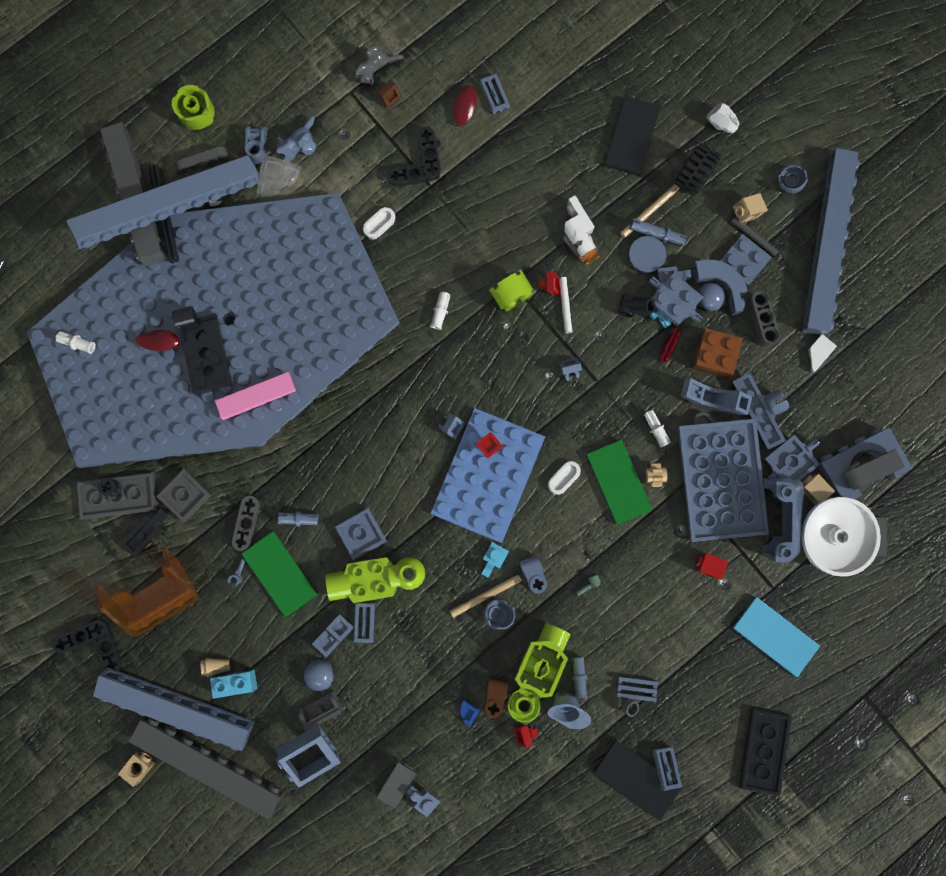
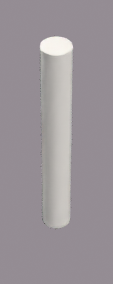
[559,277,572,334]

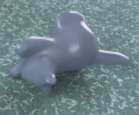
[276,116,316,163]

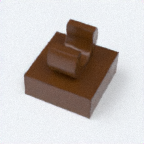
[378,80,401,108]

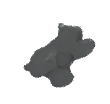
[354,44,404,85]

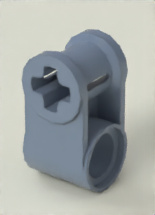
[245,126,267,164]
[519,555,547,594]

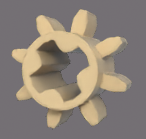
[645,463,667,487]

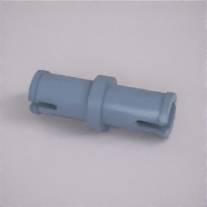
[278,511,319,527]
[572,657,588,698]

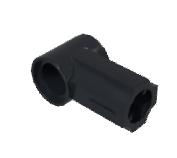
[617,294,656,318]

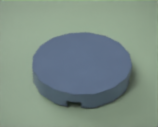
[628,236,667,274]

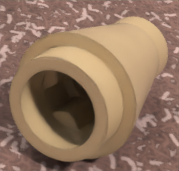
[201,658,230,678]

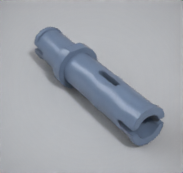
[629,218,686,246]

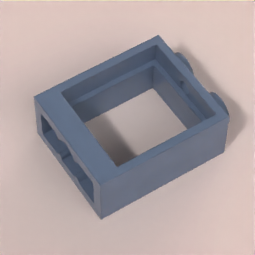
[276,724,341,787]

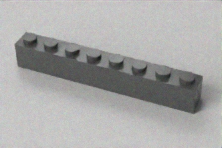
[100,122,167,267]
[129,717,283,819]

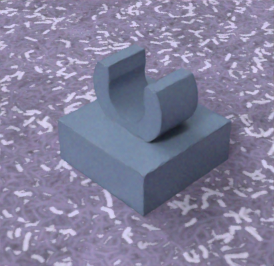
[558,357,582,381]
[439,414,465,440]

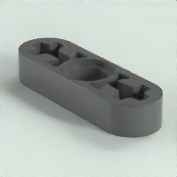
[174,147,229,175]
[232,496,260,551]

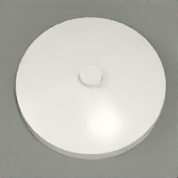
[801,497,881,576]

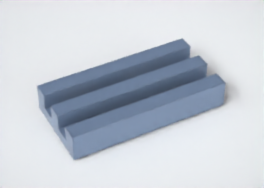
[479,73,510,115]
[354,603,375,643]
[616,676,658,702]
[652,746,682,791]

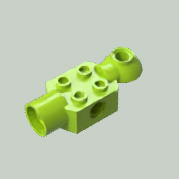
[326,557,425,603]
[508,623,571,723]

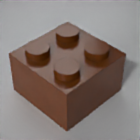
[692,328,743,379]

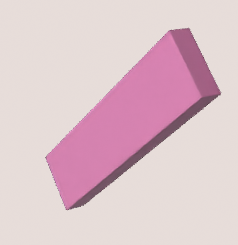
[215,372,296,420]

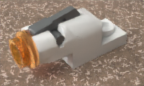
[563,196,599,264]

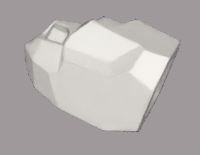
[706,102,739,133]

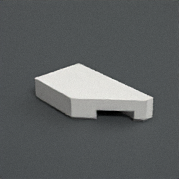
[808,334,837,373]

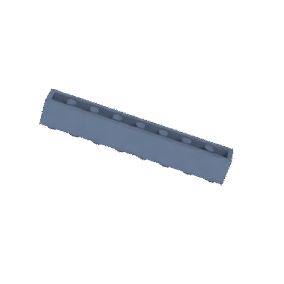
[93,668,254,751]

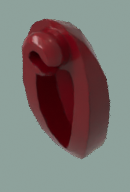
[454,85,477,127]
[135,329,180,352]

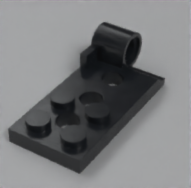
[172,306,233,396]

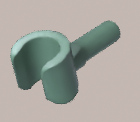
[576,575,601,596]

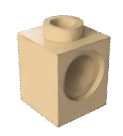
[733,193,768,223]
[802,474,835,505]
[118,751,155,787]

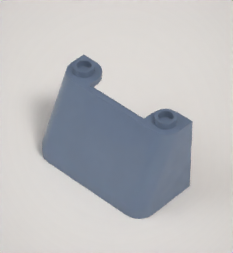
[762,478,804,562]

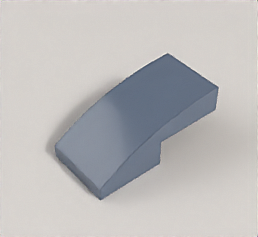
[312,614,354,658]

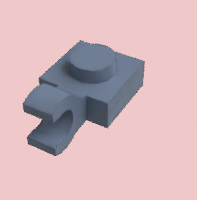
[657,266,692,283]
[406,785,440,817]

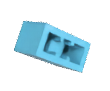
[210,670,257,699]

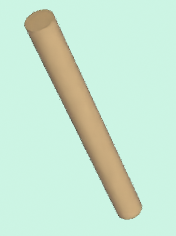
[620,184,679,238]
[450,574,522,617]

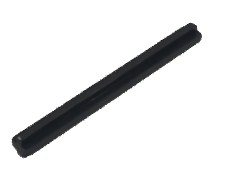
[149,164,179,263]

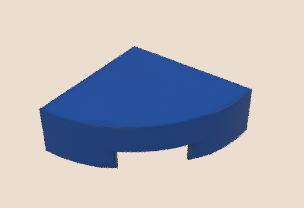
[460,699,480,727]

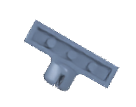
[732,373,789,450]

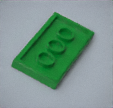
[586,440,652,525]
[242,531,318,618]

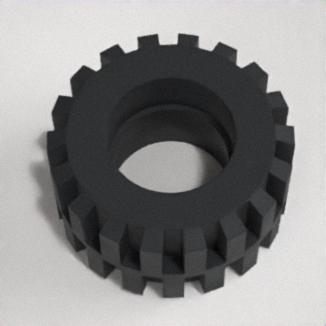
[675,143,721,196]

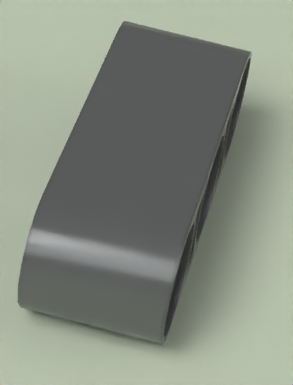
[748,291,780,347]
[844,449,905,490]

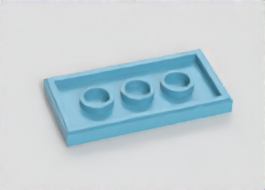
[732,597,820,677]

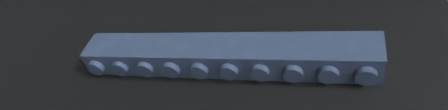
[802,148,860,336]
[66,155,258,249]

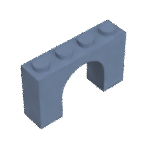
[817,427,913,499]

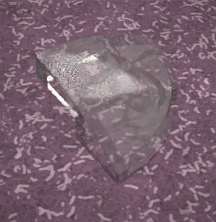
[257,155,302,196]

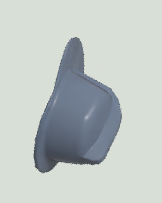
[547,693,591,729]

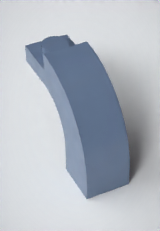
[692,260,747,316]
[681,378,752,415]

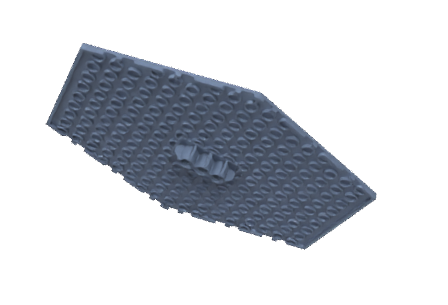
[27,193,399,468]

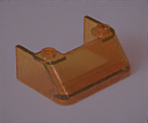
[95,546,198,637]

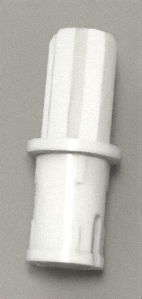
[430,292,450,330]
[55,331,95,354]
[644,410,671,448]

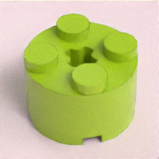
[172,85,215,130]
[489,270,533,312]

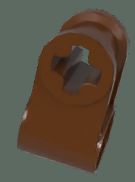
[485,678,509,718]

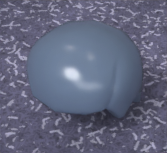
[778,165,808,194]
[696,283,726,311]
[483,599,515,630]
[304,659,334,692]

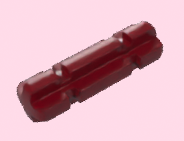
[658,327,682,363]

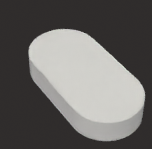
[363,207,395,240]
[548,461,581,495]

